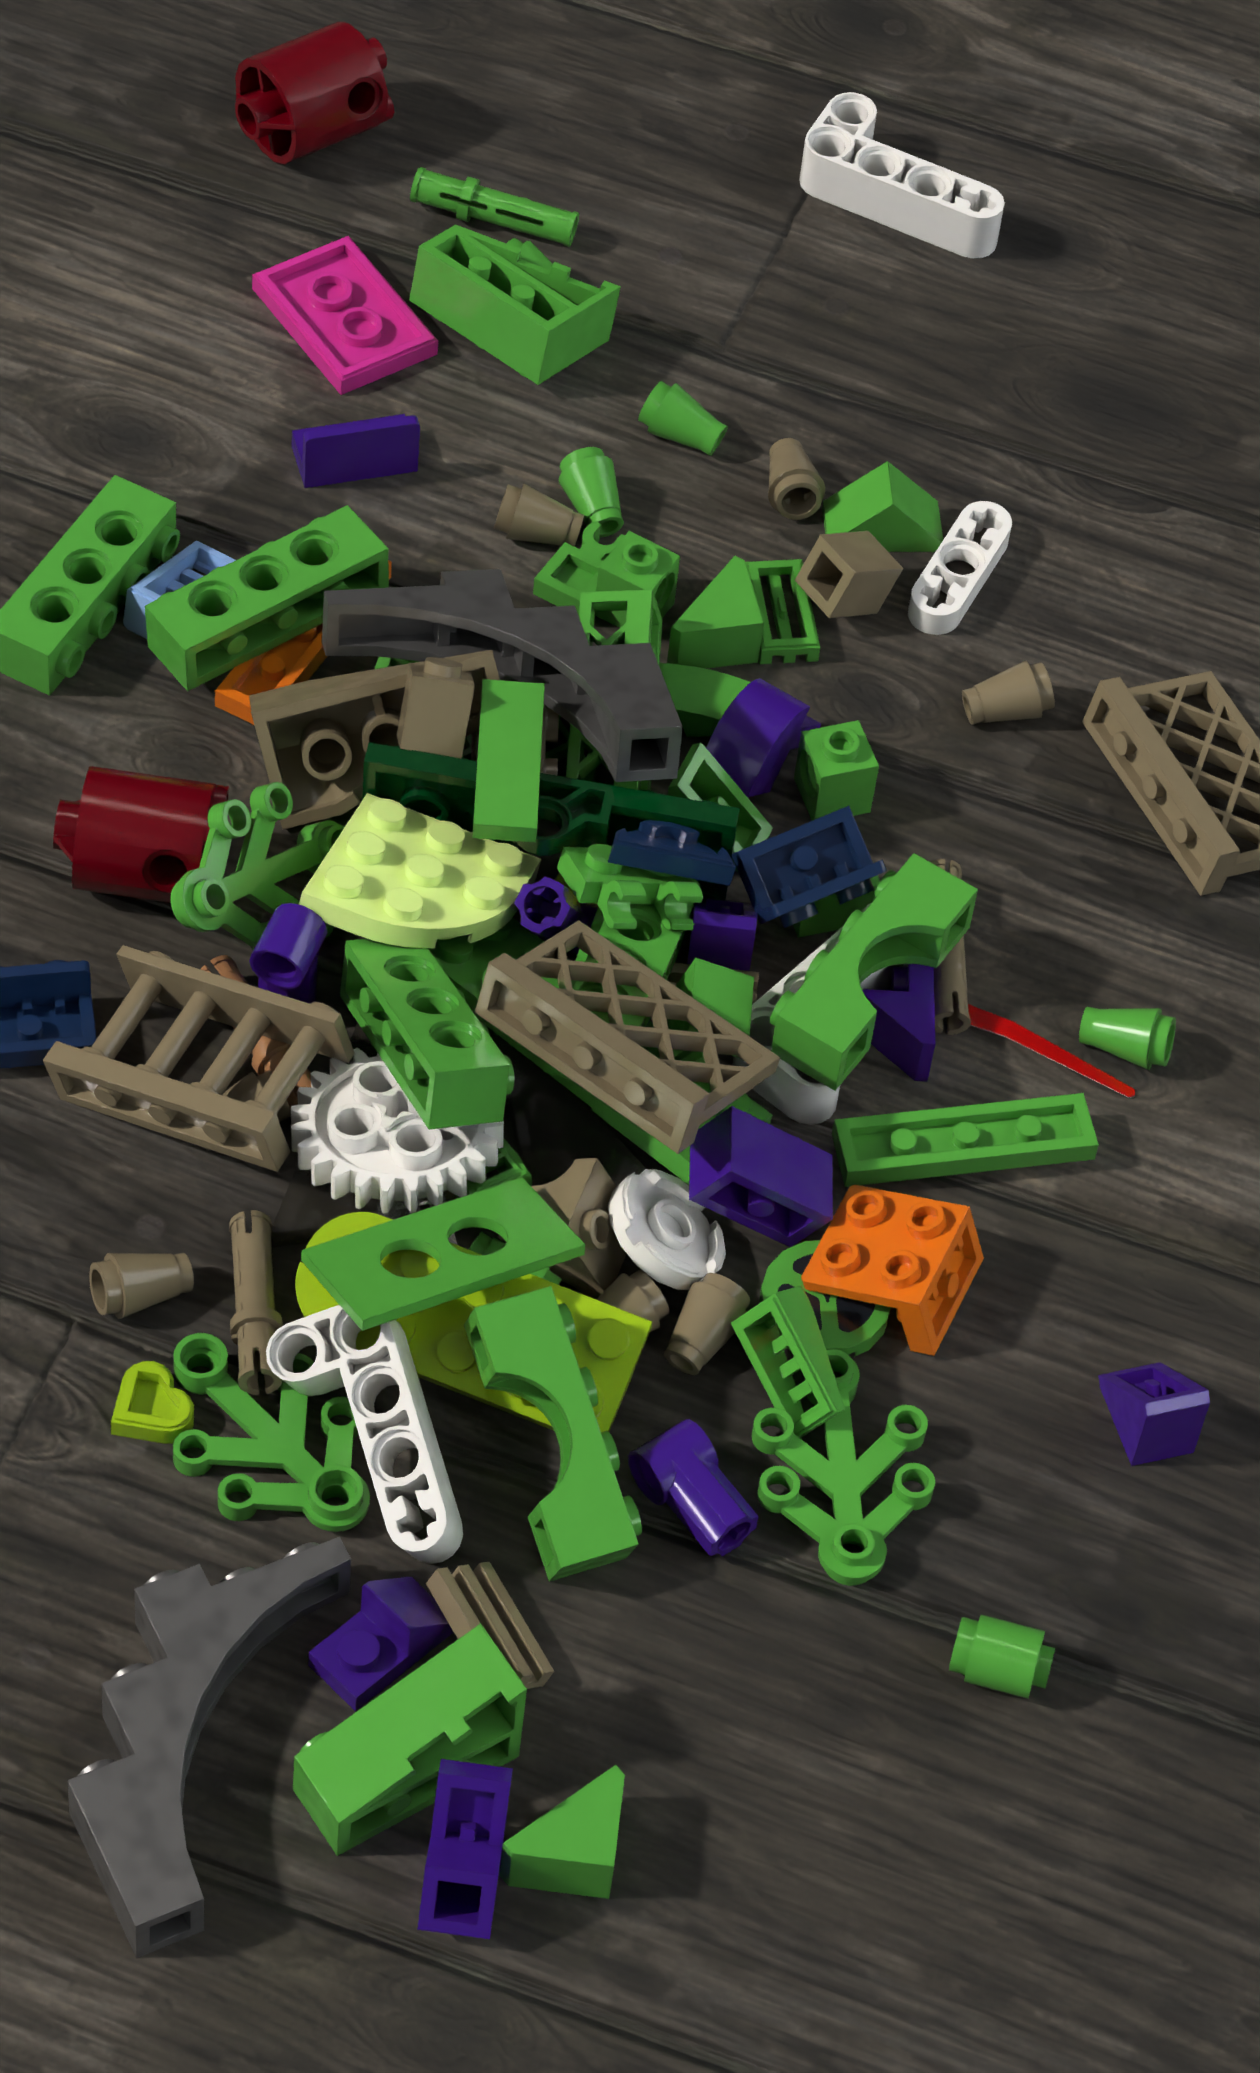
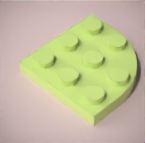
[299,793,541,949]

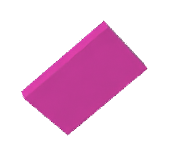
[252,236,438,395]

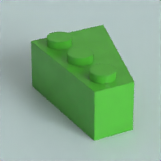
[409,224,621,385]
[293,1623,527,1856]

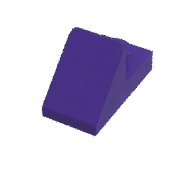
[862,964,936,1082]
[308,1577,453,1712]

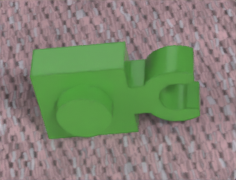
[533,521,625,616]

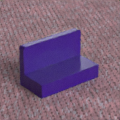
[292,414,420,488]

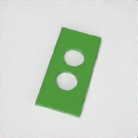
[301,1177,585,1331]

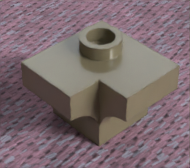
[498,1158,627,1298]

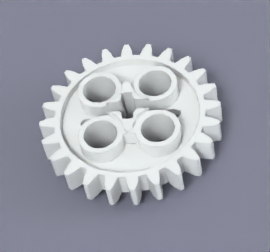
[291,1048,504,1213]

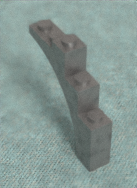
[322,569,683,782]
[68,1536,351,1958]

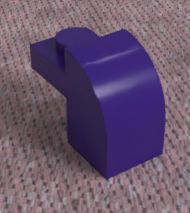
[706,678,821,797]
[417,1759,513,1939]

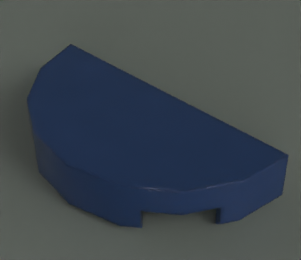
[608,820,736,886]

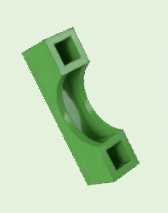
[770,853,978,1091]
[464,1286,642,1582]

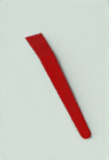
[968,1004,1135,1097]

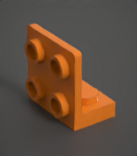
[801,1185,984,1356]

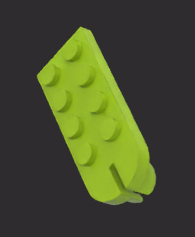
[295,1212,652,1432]

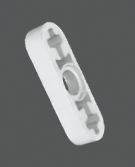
[908,501,1012,635]

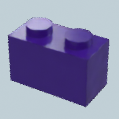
[689,1106,833,1247]

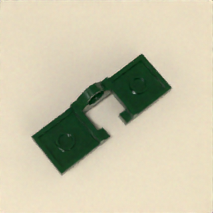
[362,742,740,900]

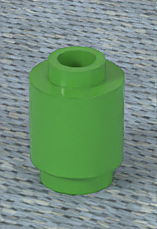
[949,1614,1055,1699]

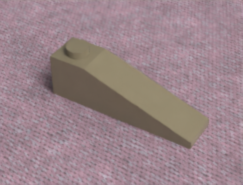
[249,650,500,830]

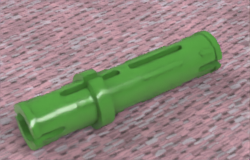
[410,167,580,247]

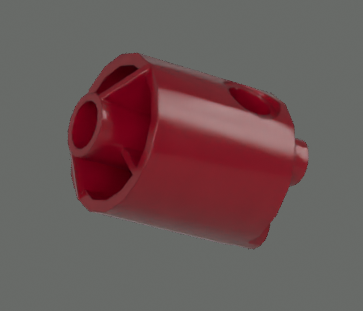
[235,21,395,165]
[53,766,229,903]

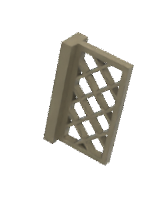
[1082,671,1260,896]
[475,920,780,1154]

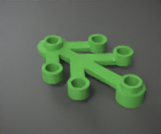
[171,782,345,950]
[173,1333,370,1532]
[751,1349,935,1586]

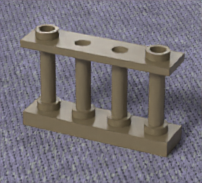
[43,945,355,1172]

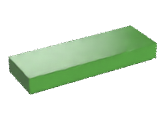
[472,679,545,843]

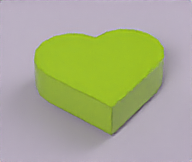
[111,1361,194,1444]

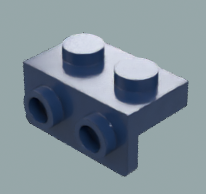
[731,806,887,928]
[0,960,97,1069]

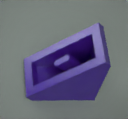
[687,897,757,971]
[1098,1362,1210,1466]

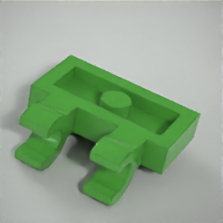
[557,844,703,930]

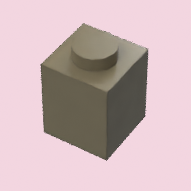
[795,531,903,618]
[397,657,475,759]

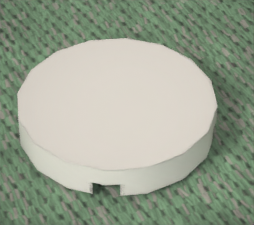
[608,1169,726,1290]

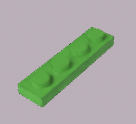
[832,1093,1099,1187]

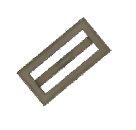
[426,1562,555,1689]

